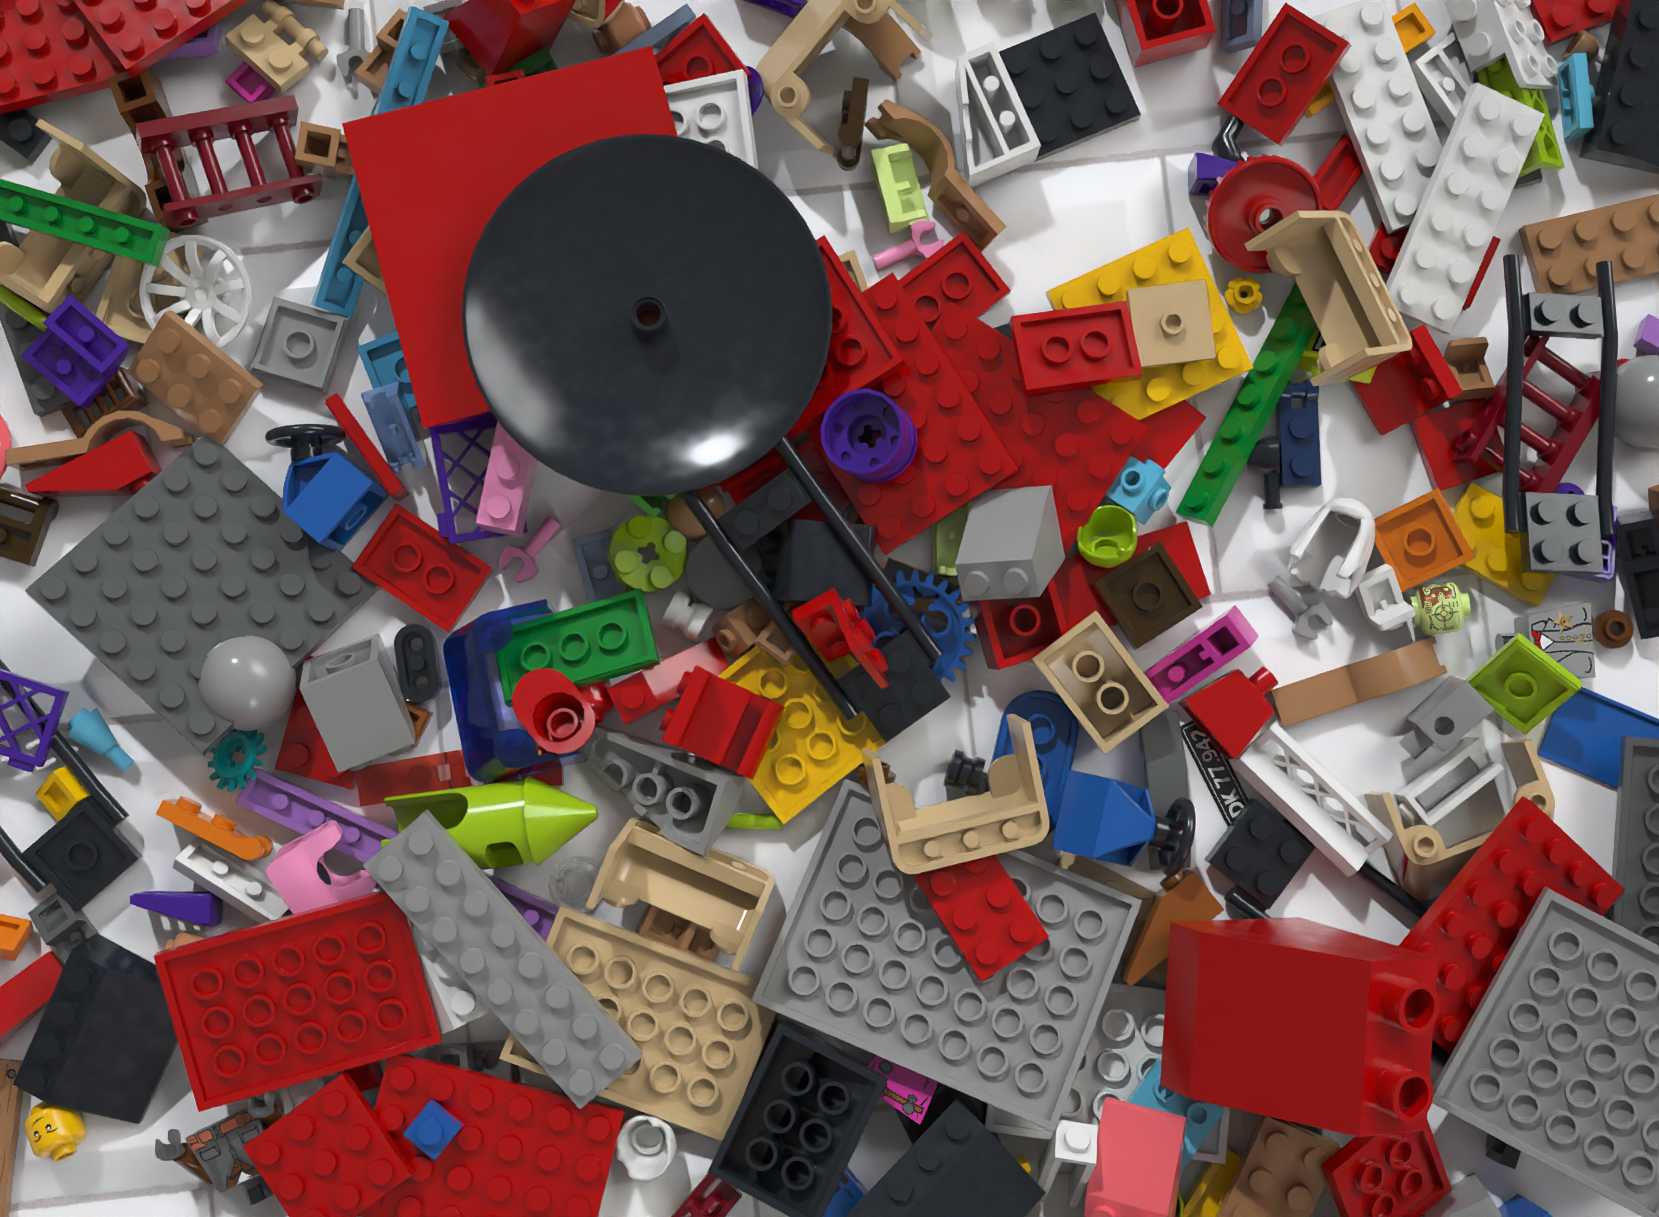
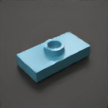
[1557,53,1595,141]

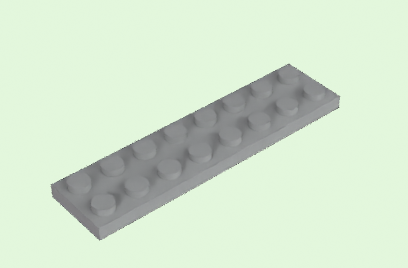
[362,809,643,1109]

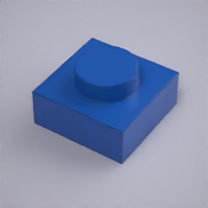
[403,1099,464,1160]

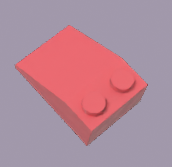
[1084,1097,1187,1217]

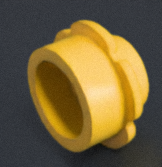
[1224,277,1263,314]

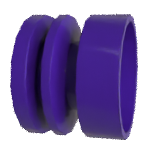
[821,389,918,483]

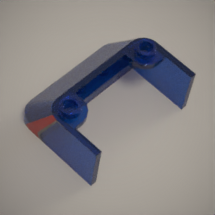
[443,599,588,784]

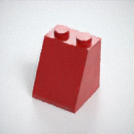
[443,0,576,76]

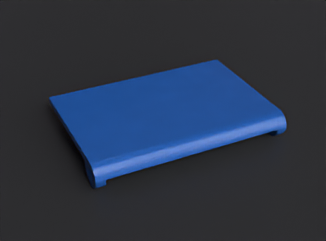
[1537,687,1659,789]

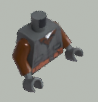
[155,1090,285,1206]

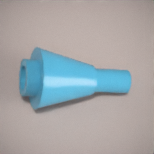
[66,708,135,772]

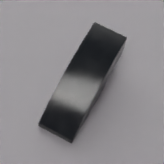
[1615,509,1659,640]

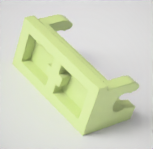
[870,143,930,234]
[931,501,972,578]

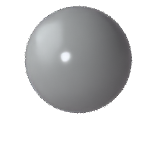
[1614,355,1659,448]
[198,635,296,731]

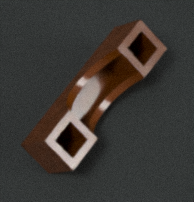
[108,68,209,233]

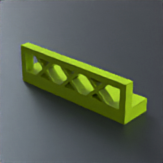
[1477,56,1565,179]

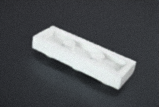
[173,836,291,924]

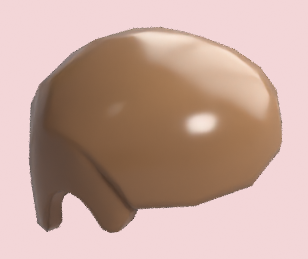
[665,489,728,542]

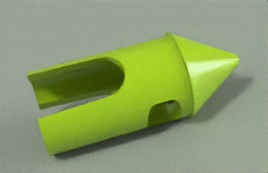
[381,776,598,870]

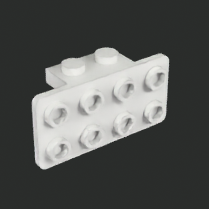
[1444,0,1558,89]

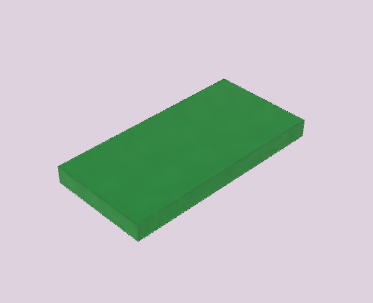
[491,588,661,708]

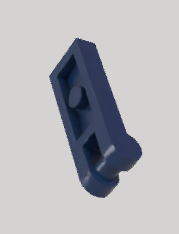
[1275,379,1322,488]

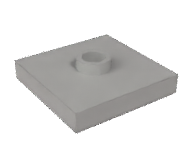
[250,297,351,394]

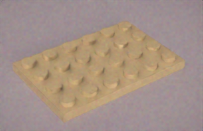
[499,904,776,1141]

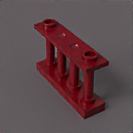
[136,95,323,228]
[1451,335,1618,493]

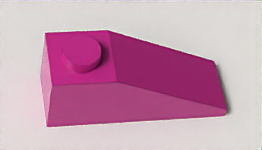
[1143,605,1259,704]

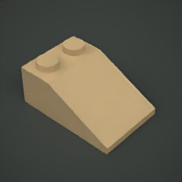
[1032,610,1169,754]

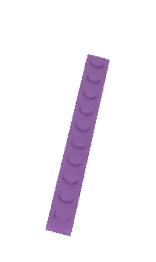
[236,767,560,942]

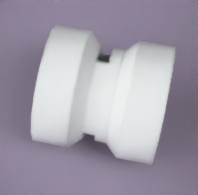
[661,591,714,642]

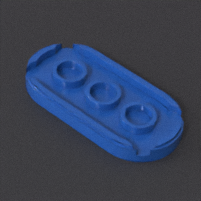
[984,690,1079,836]

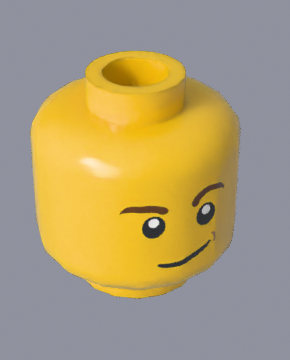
[24,1101,87,1162]

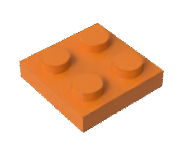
[1374,488,1475,593]

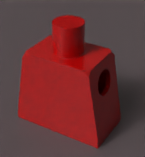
[1178,666,1279,759]

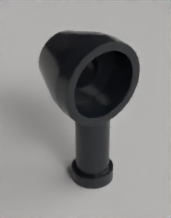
[1247,436,1283,509]

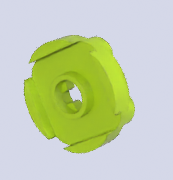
[607,515,687,594]

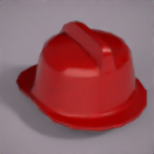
[512,668,595,755]

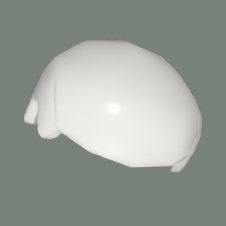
[616,1113,677,1181]

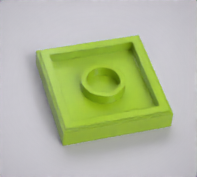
[1465,632,1582,735]

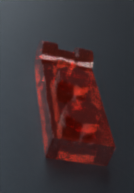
[355,749,472,807]

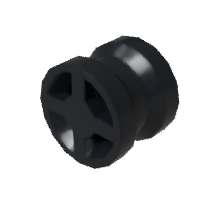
[943,749,986,795]

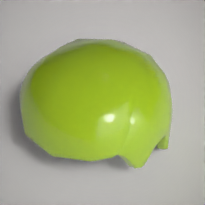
[1077,505,1138,568]

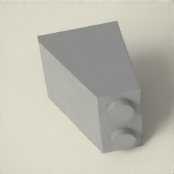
[955,485,1065,601]
[299,633,415,773]

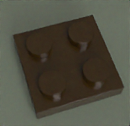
[1092,541,1203,650]

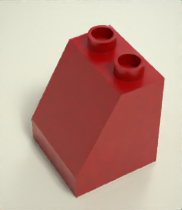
[1160,917,1439,1137]

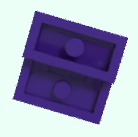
[20,294,131,410]

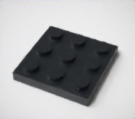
[999,12,1141,162]

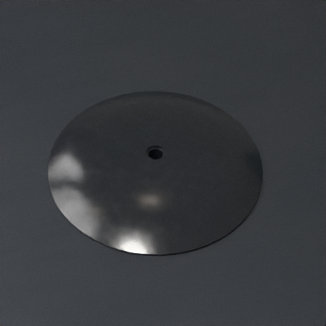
[462,134,832,496]

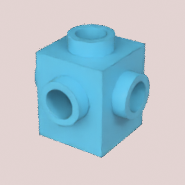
[1105,456,1172,525]

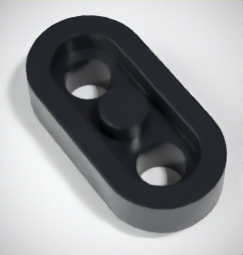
[394,624,442,703]

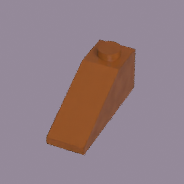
[1119,869,1225,986]

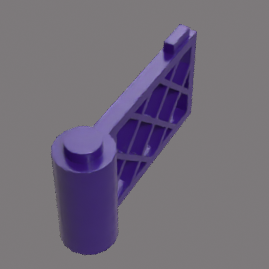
[417,408,528,545]
[0,669,70,772]

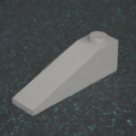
[580,724,746,855]

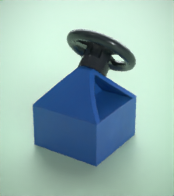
[265,424,390,551]
[1051,770,1196,876]

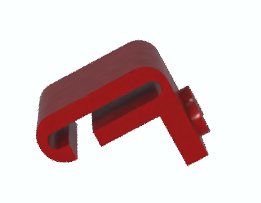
[659,665,786,780]

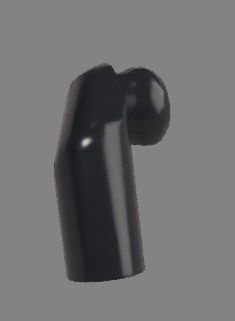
[1211,116,1245,162]

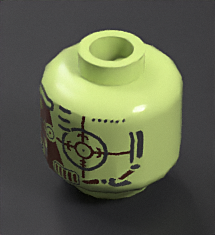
[1410,582,1471,635]

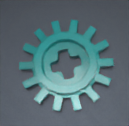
[208,729,267,792]

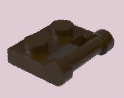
[837,77,869,171]
[0,487,59,567]

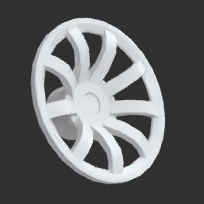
[139,235,252,349]

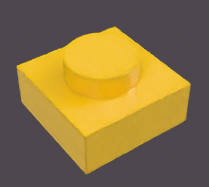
[35,766,89,822]

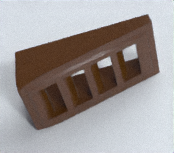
[61,366,150,438]

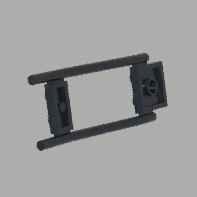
[1502,254,1618,576]
[680,436,951,743]
[0,659,143,911]
[1204,798,1451,1069]

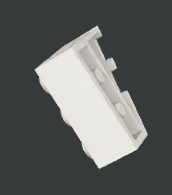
[955,41,1041,188]

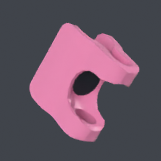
[266,820,377,914]

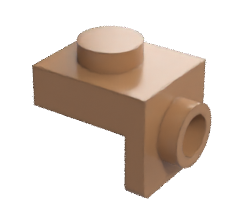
[1444,337,1495,401]
[712,597,771,660]

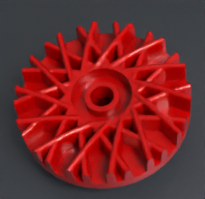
[1203,154,1324,274]

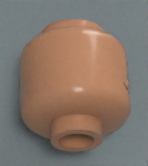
[592,2,651,56]

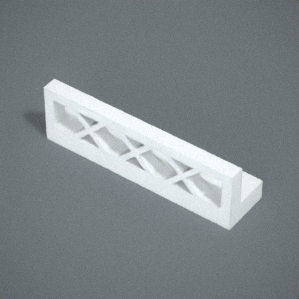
[1231,722,1394,877]

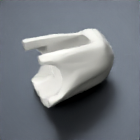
[1288,498,1376,598]

